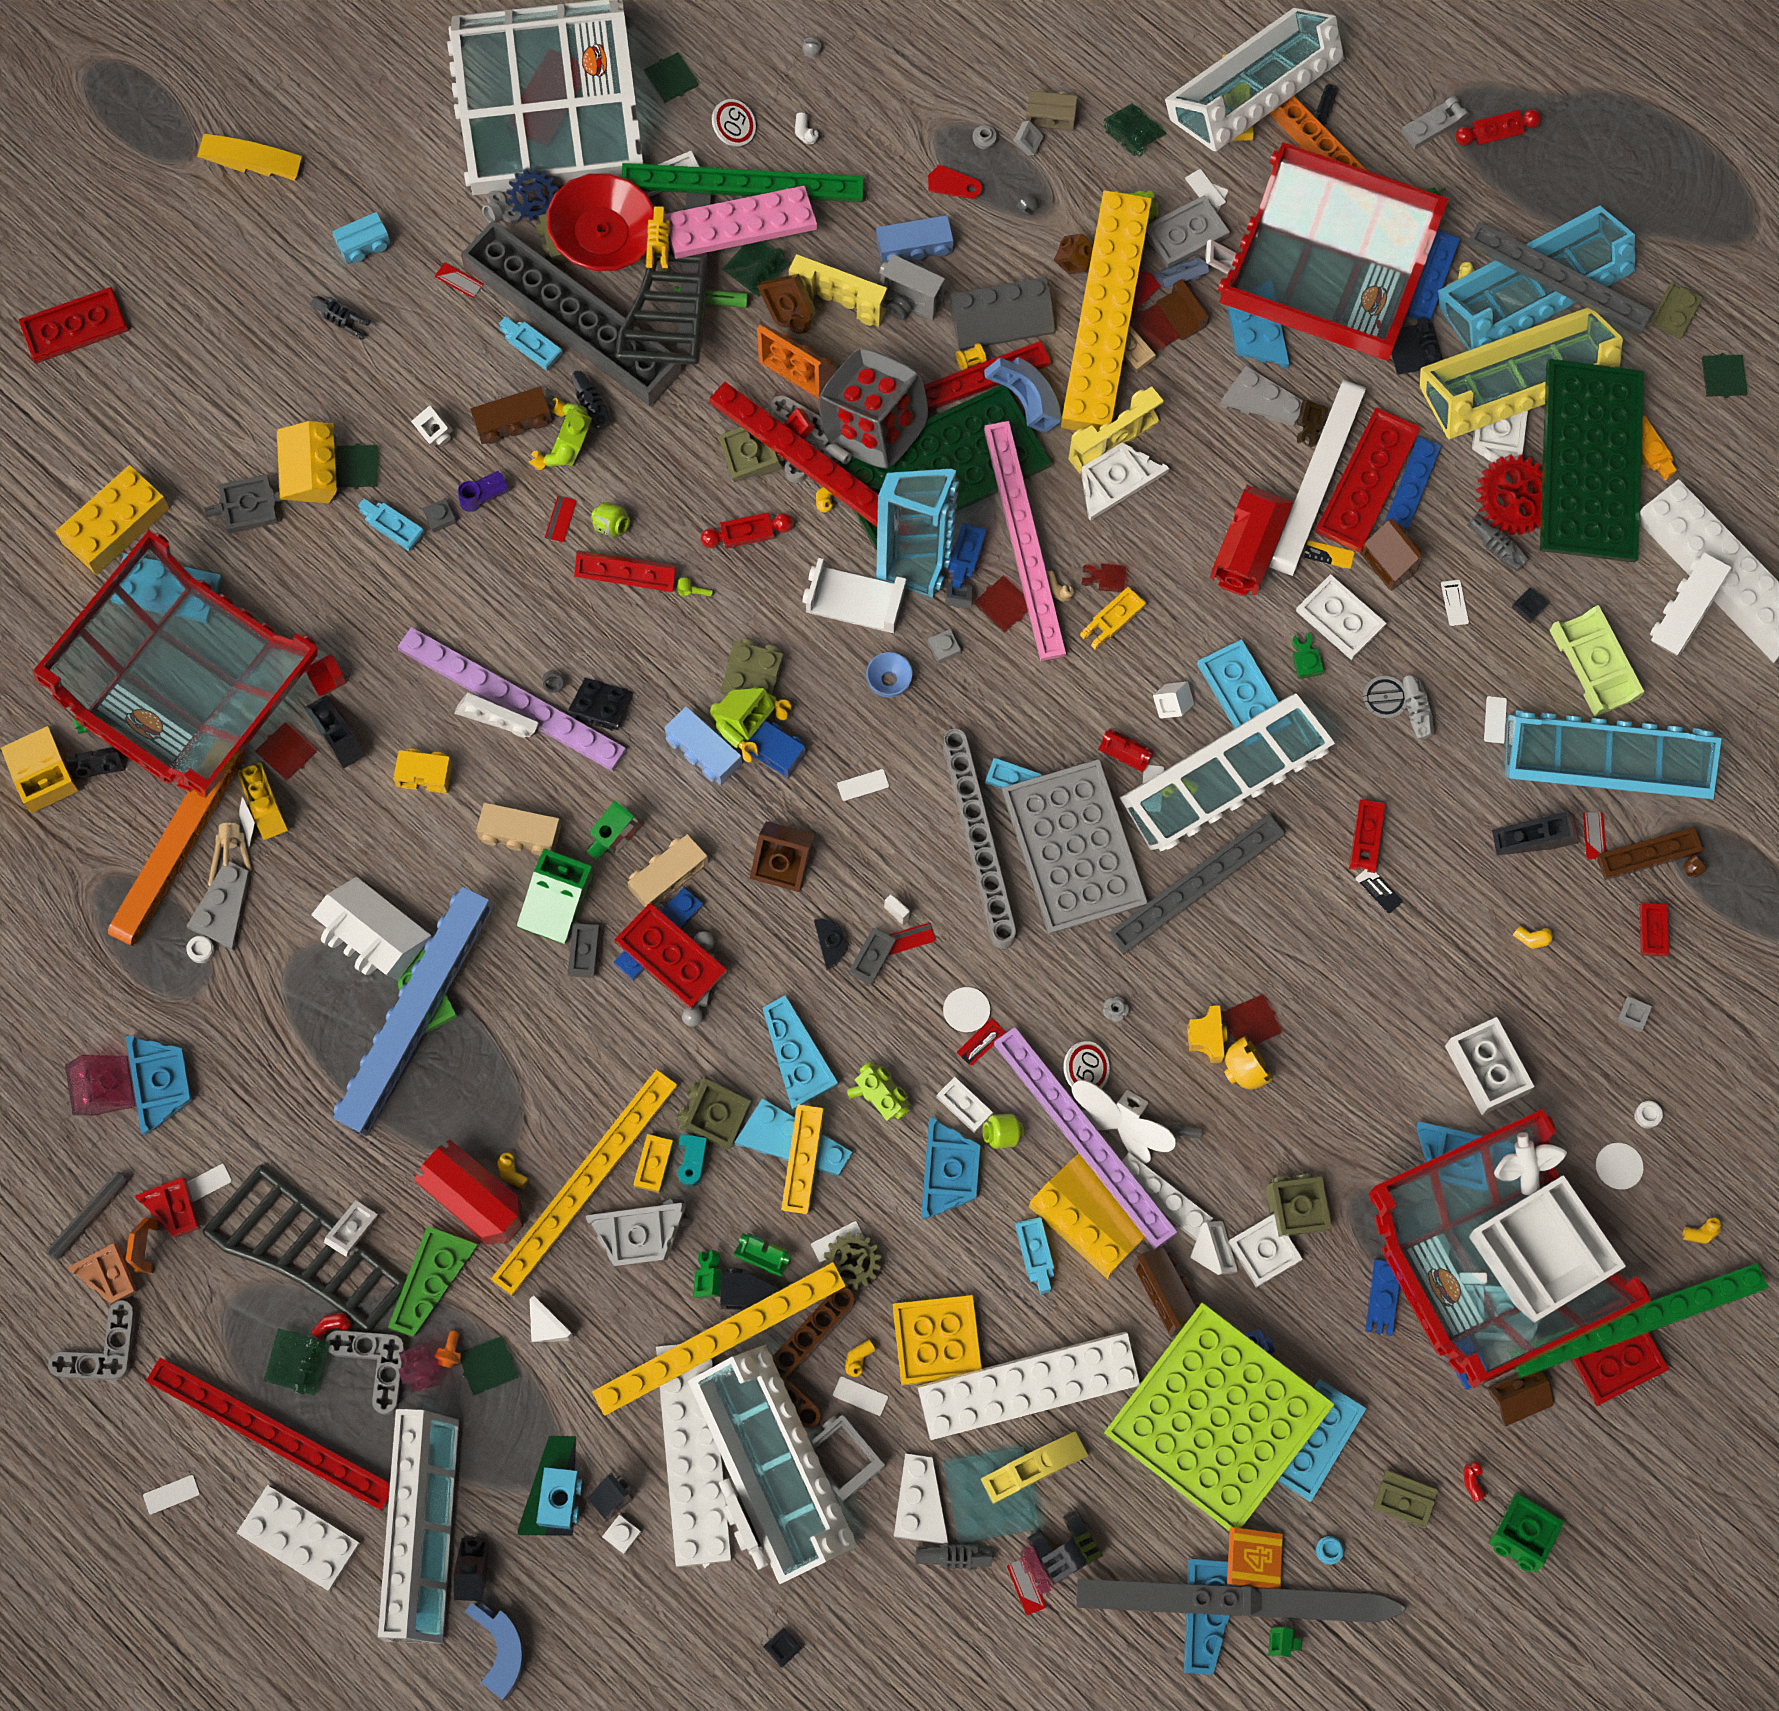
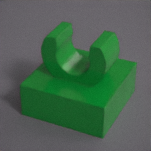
[1268,1627,1303,1658]

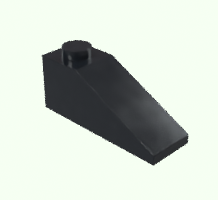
[304,695,365,769]
[1492,812,1579,855]
[720,1268,802,1311]

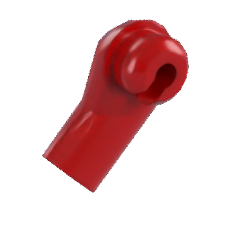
[311,1312,352,1341]
[1463,1461,1487,1503]

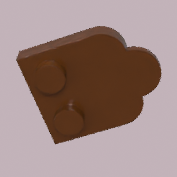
[757,274,815,334]

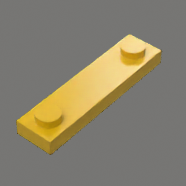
[781,1105,824,1214]

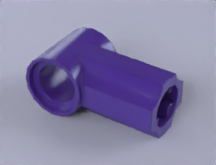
[458,471,508,512]

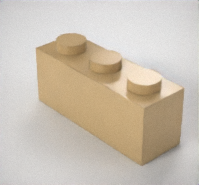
[476,803,561,856]
[628,834,708,907]

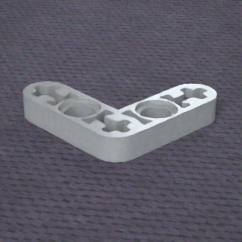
[771,396,830,483]
[48,1300,136,1381]
[325,1331,405,1415]

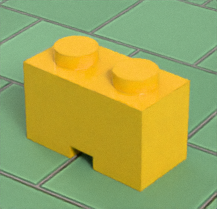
[393,749,452,794]

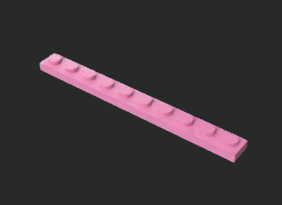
[984,421,1066,661]

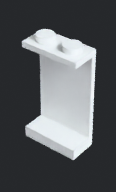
[802,558,906,633]

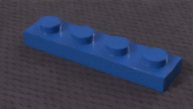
[1406,230,1460,321]
[1384,436,1441,532]
[614,887,703,981]

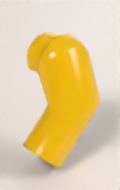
[1513,925,1553,949]
[497,1153,528,1190]

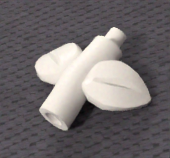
[1494,1132,1567,1195]

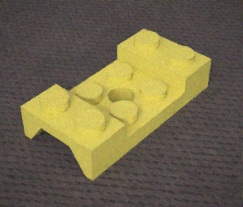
[789,254,887,327]
[1068,386,1164,473]

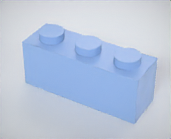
[665,707,742,785]

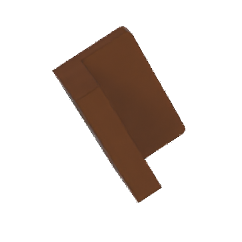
[1156,279,1208,340]
[1488,1372,1554,1426]

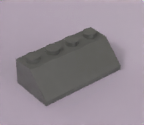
[949,277,1055,351]

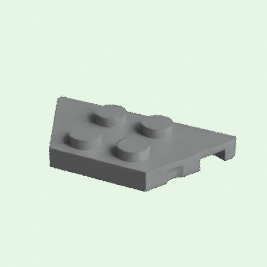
[586,1203,686,1266]

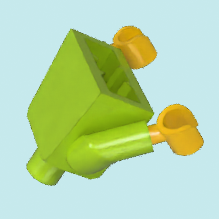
[528,398,592,470]
[710,687,791,762]

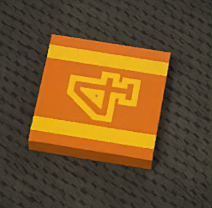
[1227,1527,1283,1589]

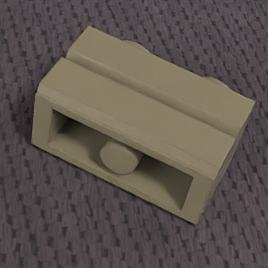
[1026,89,1077,130]

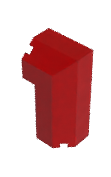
[1210,485,1293,596]
[414,1139,523,1245]

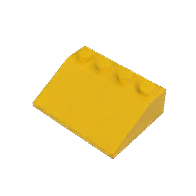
[1029,1153,1146,1280]

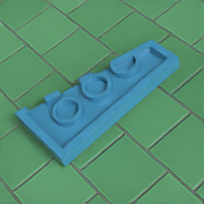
[1184,1559,1238,1675]

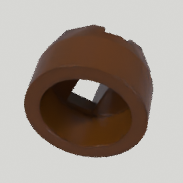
[1683,855,1707,878]

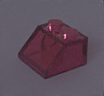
[65,1055,135,1116]

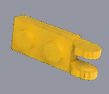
[1080,586,1146,650]

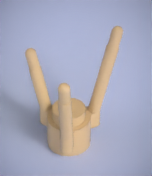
[208,823,252,886]

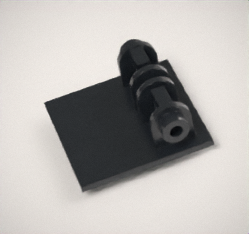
[1391,317,1443,375]
[568,678,633,731]

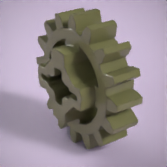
[823,1232,881,1292]

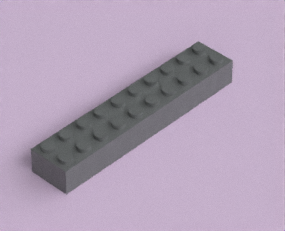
[461,220,681,406]

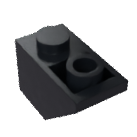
[587,1473,632,1522]
[453,1538,489,1601]

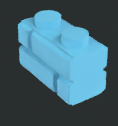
[332,212,391,264]

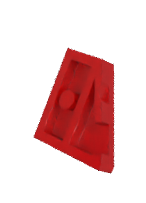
[135,1177,200,1238]

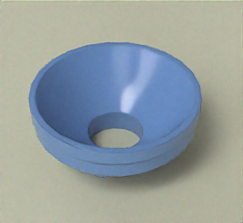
[866,652,912,698]

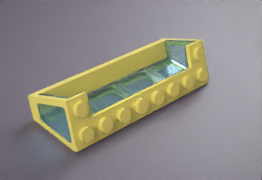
[1420,308,1623,439]

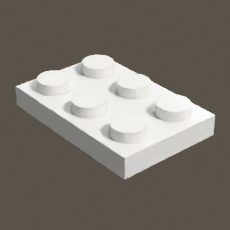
[1296,574,1386,660]

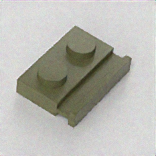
[1649,282,1703,340]
[1373,1470,1438,1529]

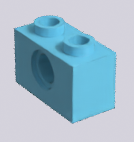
[536,1467,583,1530]

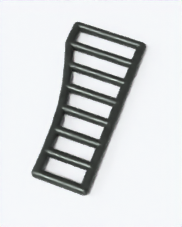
[615,212,709,365]
[203,1164,406,1332]

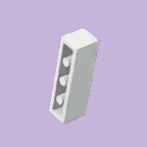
[1650,553,1732,658]

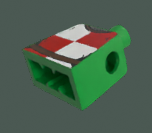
[586,800,643,861]

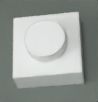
[602,1515,641,1554]

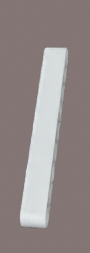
[1269,379,1366,576]

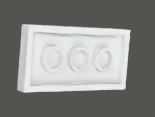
[237,1485,361,1592]

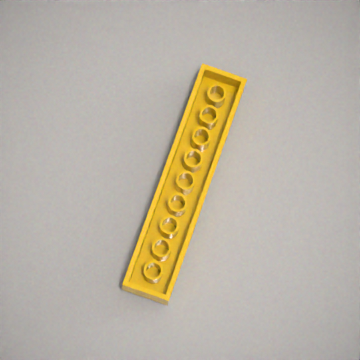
[1061,190,1152,432]

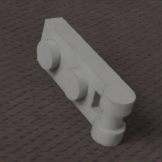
[1401,95,1470,150]

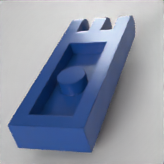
[1365,1260,1399,1336]

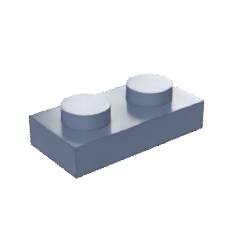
[1154,257,1209,288]

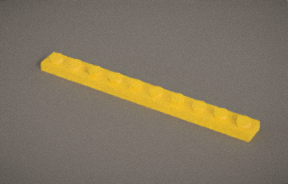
[491,1069,678,1297]
[592,1262,846,1416]

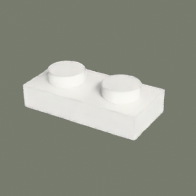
[936,1077,993,1133]
[324,1200,378,1257]

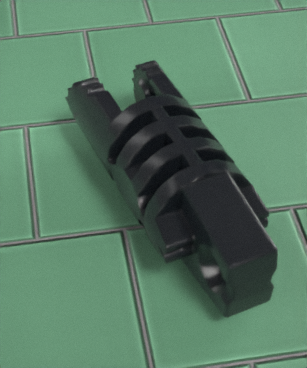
[310,296,371,340]
[571,370,611,430]

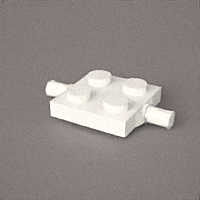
[719,1478,768,1570]

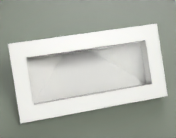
[1205,240,1236,274]
[1190,1221,1238,1275]
[530,1295,574,1342]

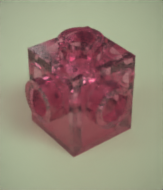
[398,1344,440,1393]

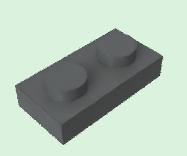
[568,923,600,978]
[849,928,896,986]

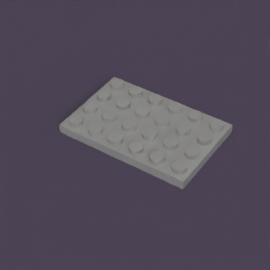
[1001,759,1147,935]

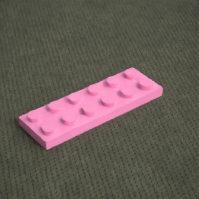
[665,186,817,259]

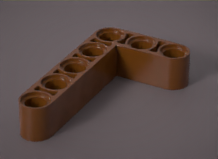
[756,1287,854,1432]

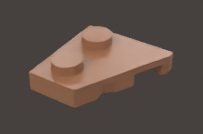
[68,1243,138,1304]

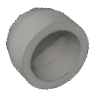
[802,36,821,58]

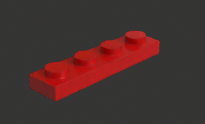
[574,550,677,592]

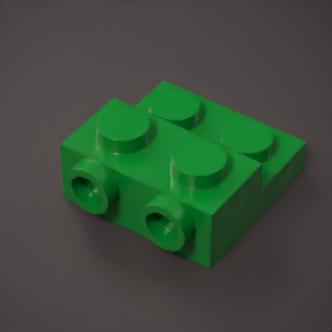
[1488,1492,1564,1573]

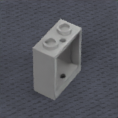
[879,254,945,321]
[808,1415,885,1504]

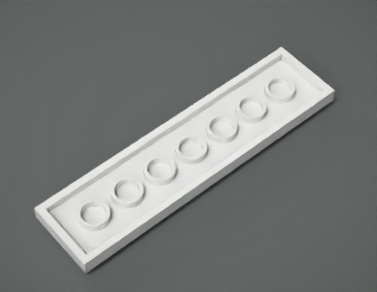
[917,1331,1140,1440]
[656,1344,731,1567]

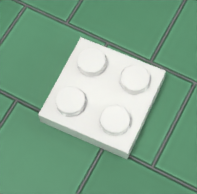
[1228,1214,1303,1288]

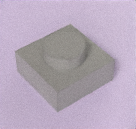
[1013,121,1044,156]
[927,629,961,663]
[1616,996,1652,1032]

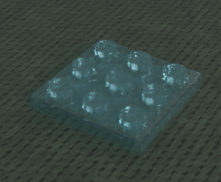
[943,1447,1040,1545]

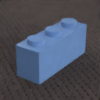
[876,215,953,264]

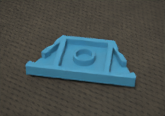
[1227,281,1289,369]
[126,1035,192,1135]
[921,1117,980,1220]
[1416,1121,1515,1192]

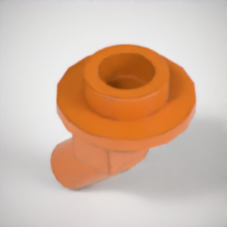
[434,1331,461,1368]

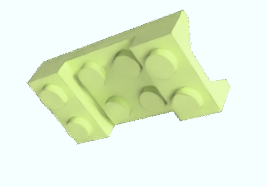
[1550,605,1644,717]

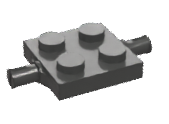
[204,474,284,533]

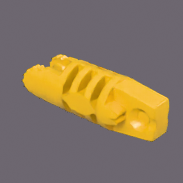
[646,206,670,268]

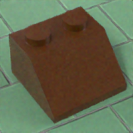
[750,821,815,892]

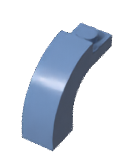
[984,357,1062,433]
[465,1602,524,1701]

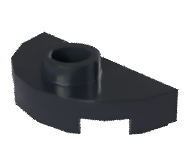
[814,919,846,970]

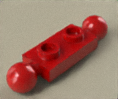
[1455,109,1541,146]
[700,512,793,549]

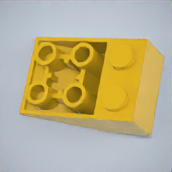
[1,726,79,813]

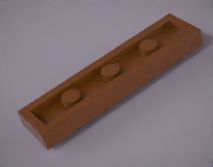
[1596,827,1703,880]

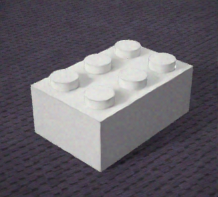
[1445,1017,1534,1115]

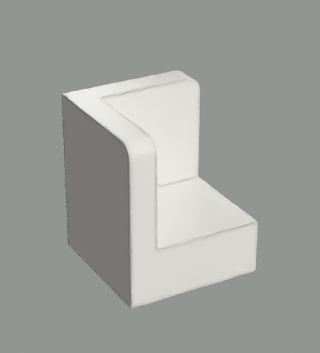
[1153,681,1194,718]

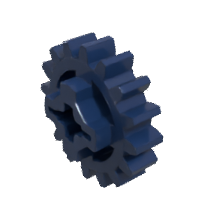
[506,167,558,221]

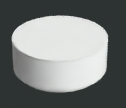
[187,936,214,963]
[1634,1101,1663,1129]

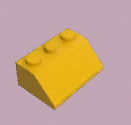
[277,421,337,504]

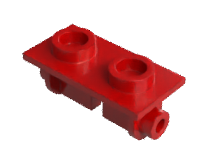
[1098,728,1155,773]

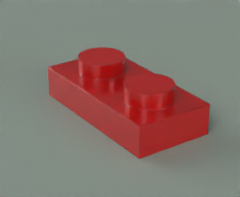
[1639,903,1669,957]

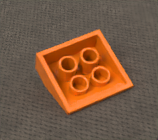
[757,325,836,399]

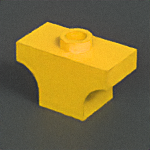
[1187,1006,1227,1063]

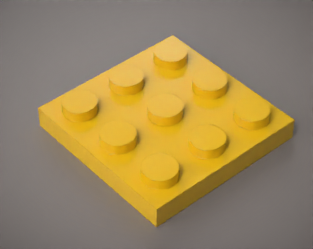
[892,1295,981,1386]

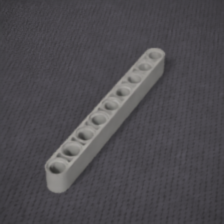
[943,729,1016,949]

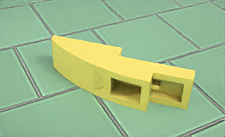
[980,1431,1088,1504]

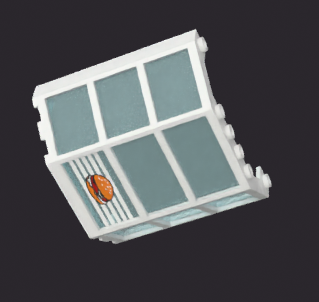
[447,0,643,195]

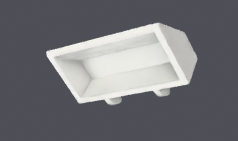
[312,877,431,981]

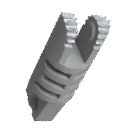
[1402,675,1434,740]

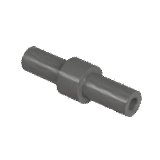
[1158,1122,1202,1139]

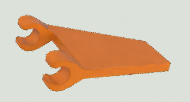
[126,1217,159,1274]

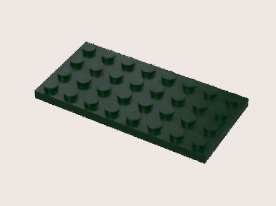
[1540,359,1644,563]
[836,385,1051,550]

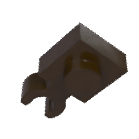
[1297,400,1328,447]

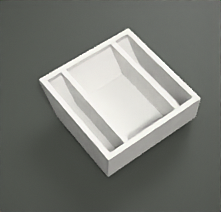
[1469,1175,1626,1323]

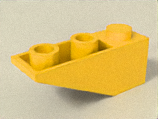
[237,762,288,840]

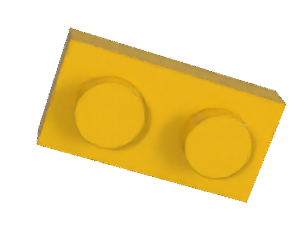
[633,1134,673,1193]

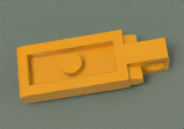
[1641,415,1677,481]

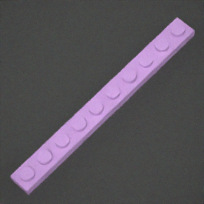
[398,627,626,772]
[994,1027,1177,1250]

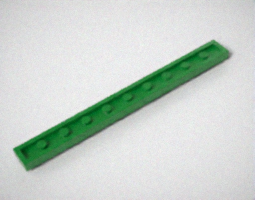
[622,163,863,202]
[1509,1263,1769,1379]

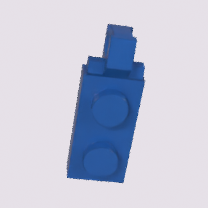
[949,523,987,590]

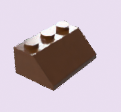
[1133,1247,1200,1337]

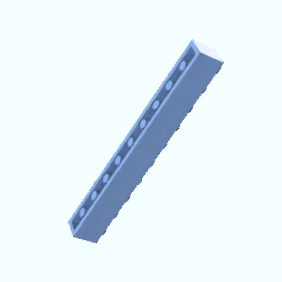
[333,887,494,1137]

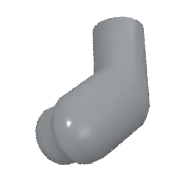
[822,444,852,464]

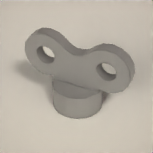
[482,191,520,223]

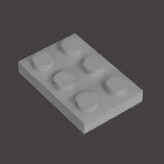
[1145,195,1230,268]

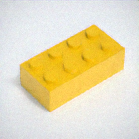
[55,465,170,575]

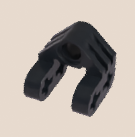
[1027,1510,1103,1585]

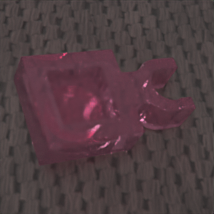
[1019,1546,1051,1595]

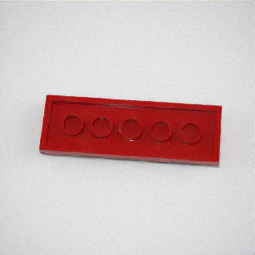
[1315,408,1421,553]

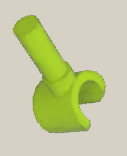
[677,578,713,596]

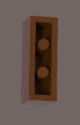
[470,386,552,444]

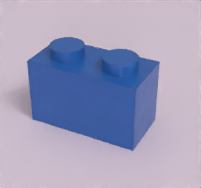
[747,721,805,778]

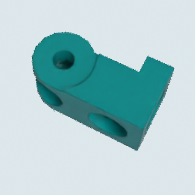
[678,1134,708,1188]

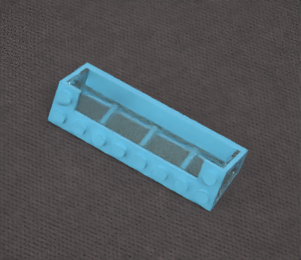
[1438,205,1636,350]
[876,469,959,598]
[1505,710,1722,799]

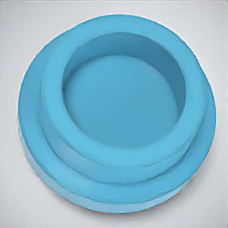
[1316,1536,1344,1565]

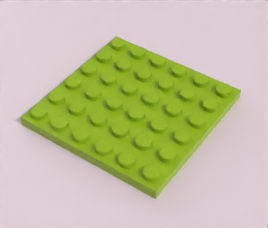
[1104,1302,1335,1531]

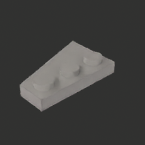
[1219,366,1303,426]
[187,861,250,951]

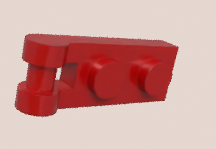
[1349,799,1385,873]

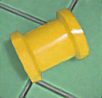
[955,343,987,370]

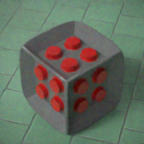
[819,349,928,468]

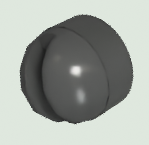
[1016,193,1037,215]
[542,670,563,693]

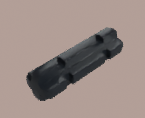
[1314,84,1338,127]

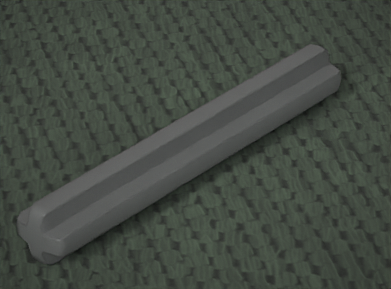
[47,1171,128,1260]

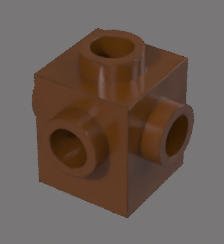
[1054,234,1093,274]

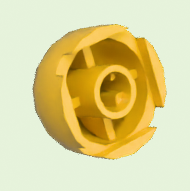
[1224,1036,1274,1090]

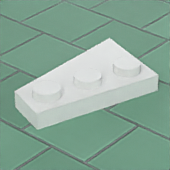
[454,692,539,738]
[894,1454,948,1544]

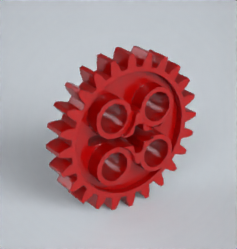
[1475,454,1542,535]

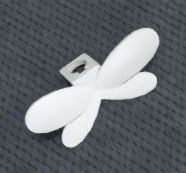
[1072,1080,1176,1164]

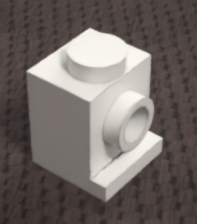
[411,406,454,446]

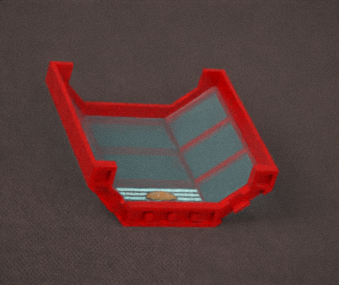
[1218,142,1449,361]
[33,530,318,798]
[1369,1109,1651,1388]

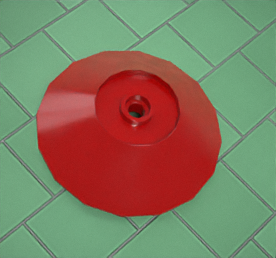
[547,173,654,271]

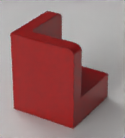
[305,654,346,697]

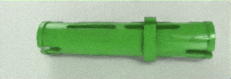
[674,286,748,308]

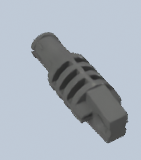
[1467,514,1528,571]
[915,1544,992,1570]

